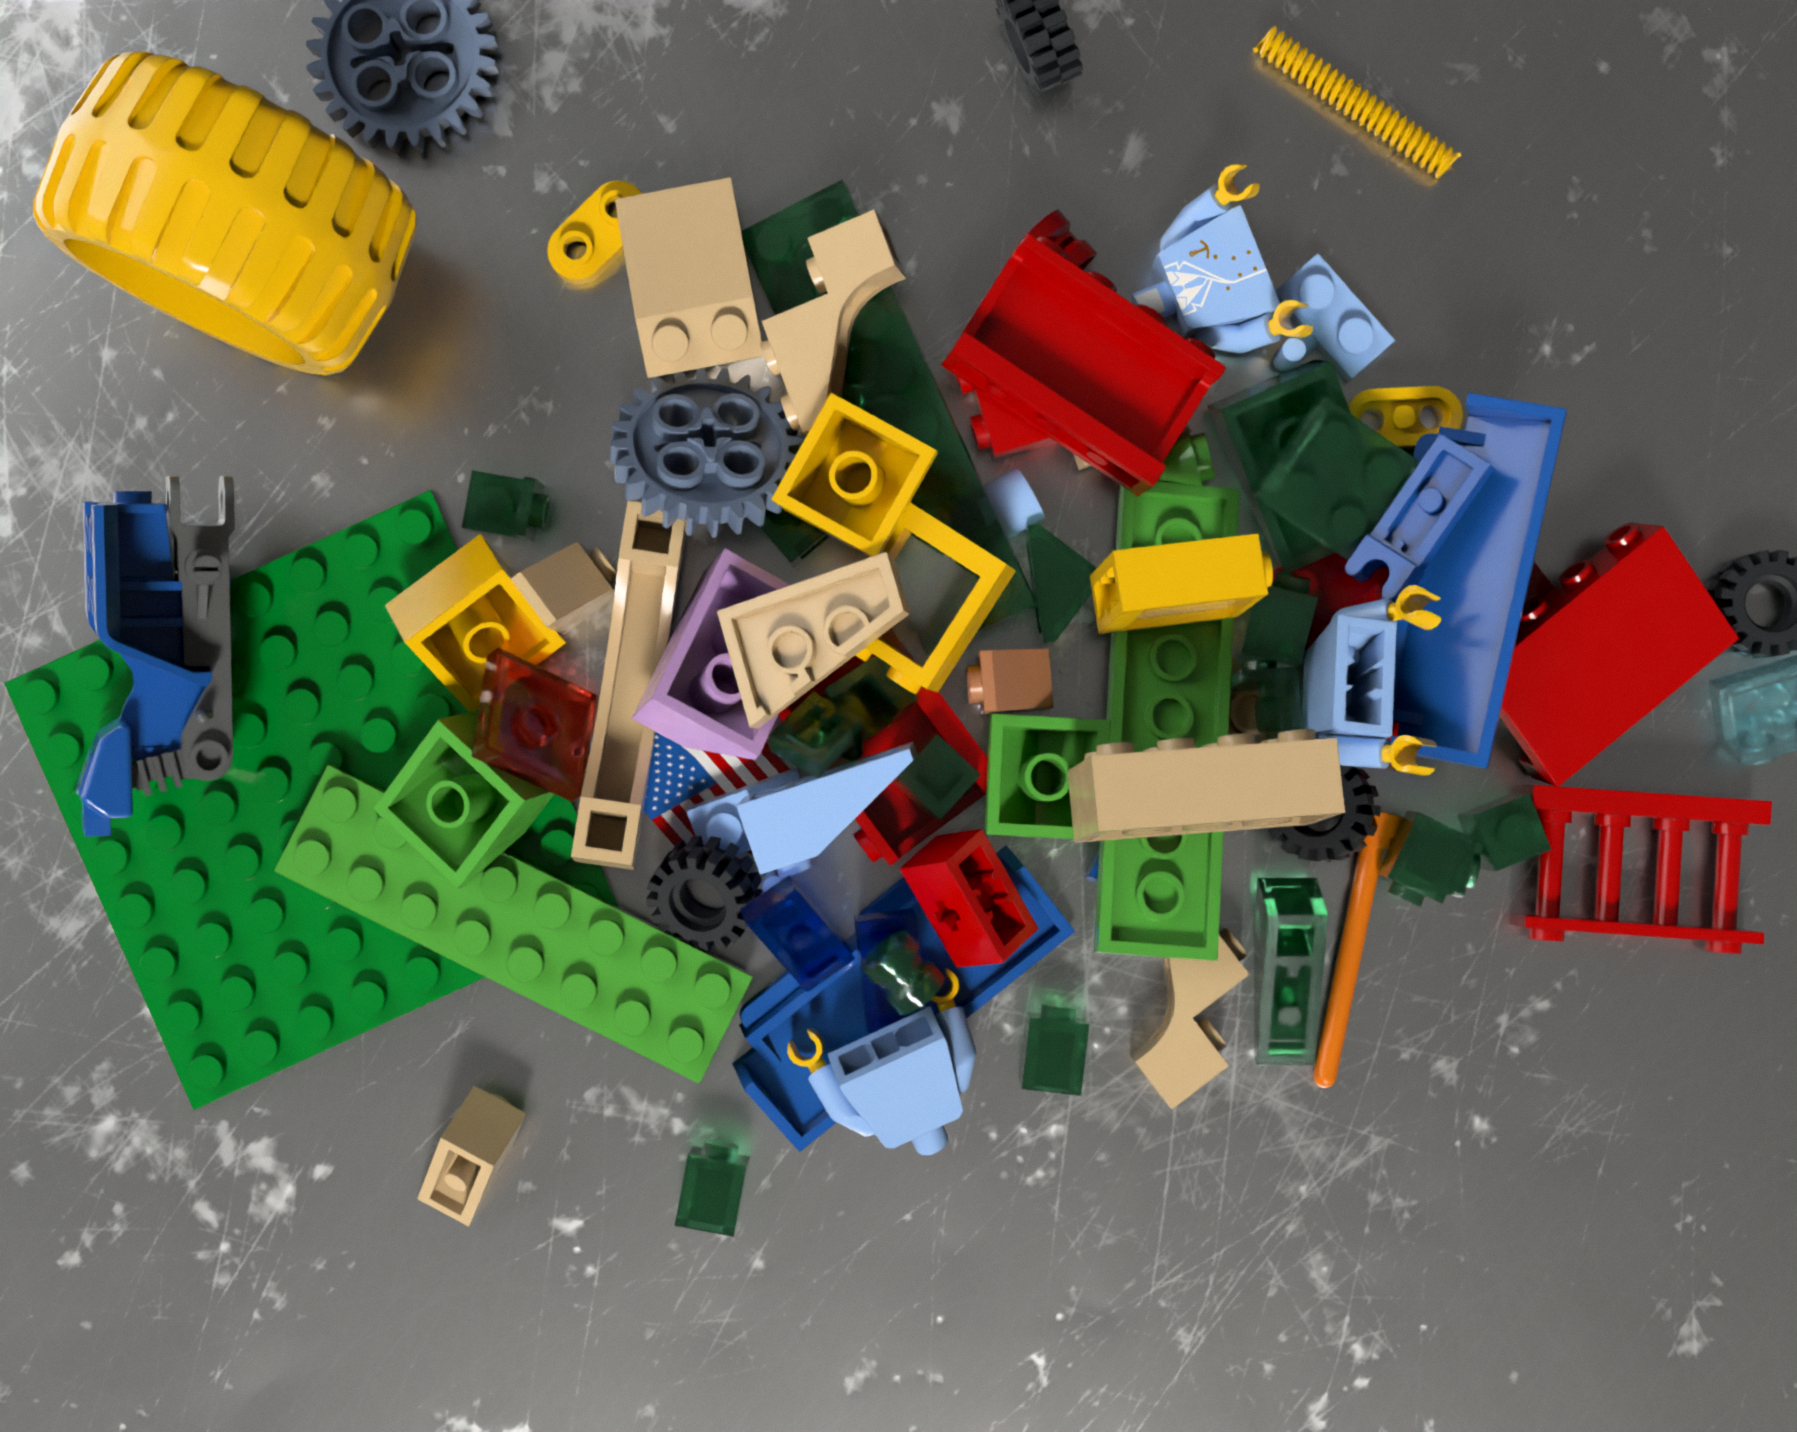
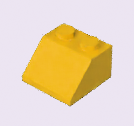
[771,393,938,557]
[385,534,566,712]

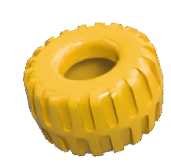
[33,51,417,376]

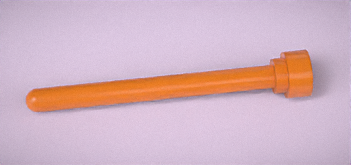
[1313,811,1403,1088]

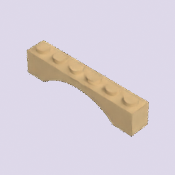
[571,501,686,870]

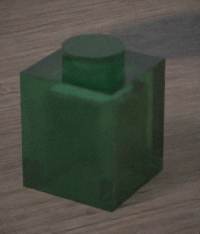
[1242,571,1323,667]
[1457,793,1552,871]
[1377,810,1474,907]
[1019,1004,1089,1096]
[675,1140,750,1237]

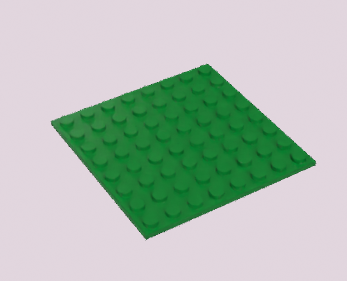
[4,490,621,1110]

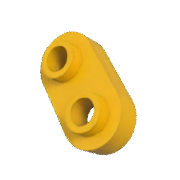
[547,180,642,284]
[1341,386,1463,450]

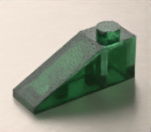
[1254,878,1328,1066]

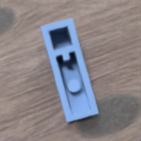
[736,742,917,878]

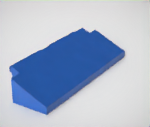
[1381,393,1567,770]
[732,845,1075,1152]

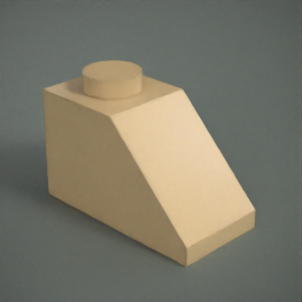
[511,541,617,635]
[417,1086,527,1227]

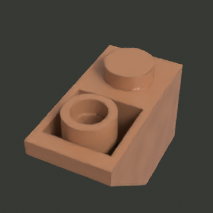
[966,648,1054,715]

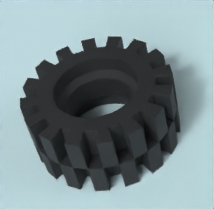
[995,0,1083,96]
[1707,550,1797,658]
[1268,765,1381,862]
[646,835,763,952]

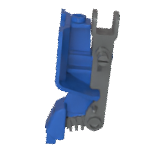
[76,476,235,837]

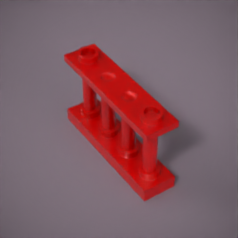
[1510,785,1772,954]

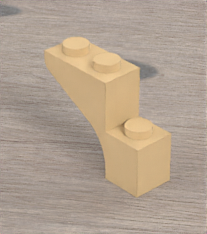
[760,210,906,435]
[1130,928,1250,1109]

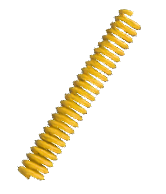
[1253,25,1461,179]

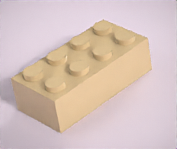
[1067,729,1345,843]

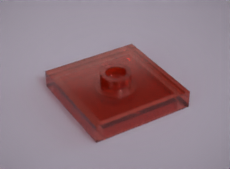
[471,647,596,802]

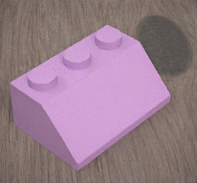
[631,548,790,760]

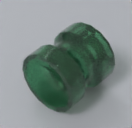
[860,930,945,1015]

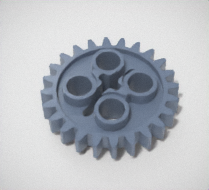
[306,0,500,154]
[610,368,804,538]

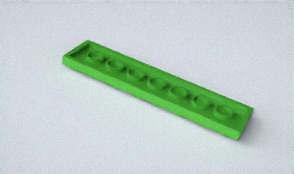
[1094,481,1240,962]
[274,765,754,1084]

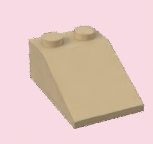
[615,177,763,378]

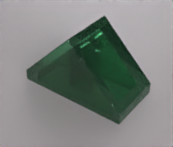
[1024,524,1097,647]

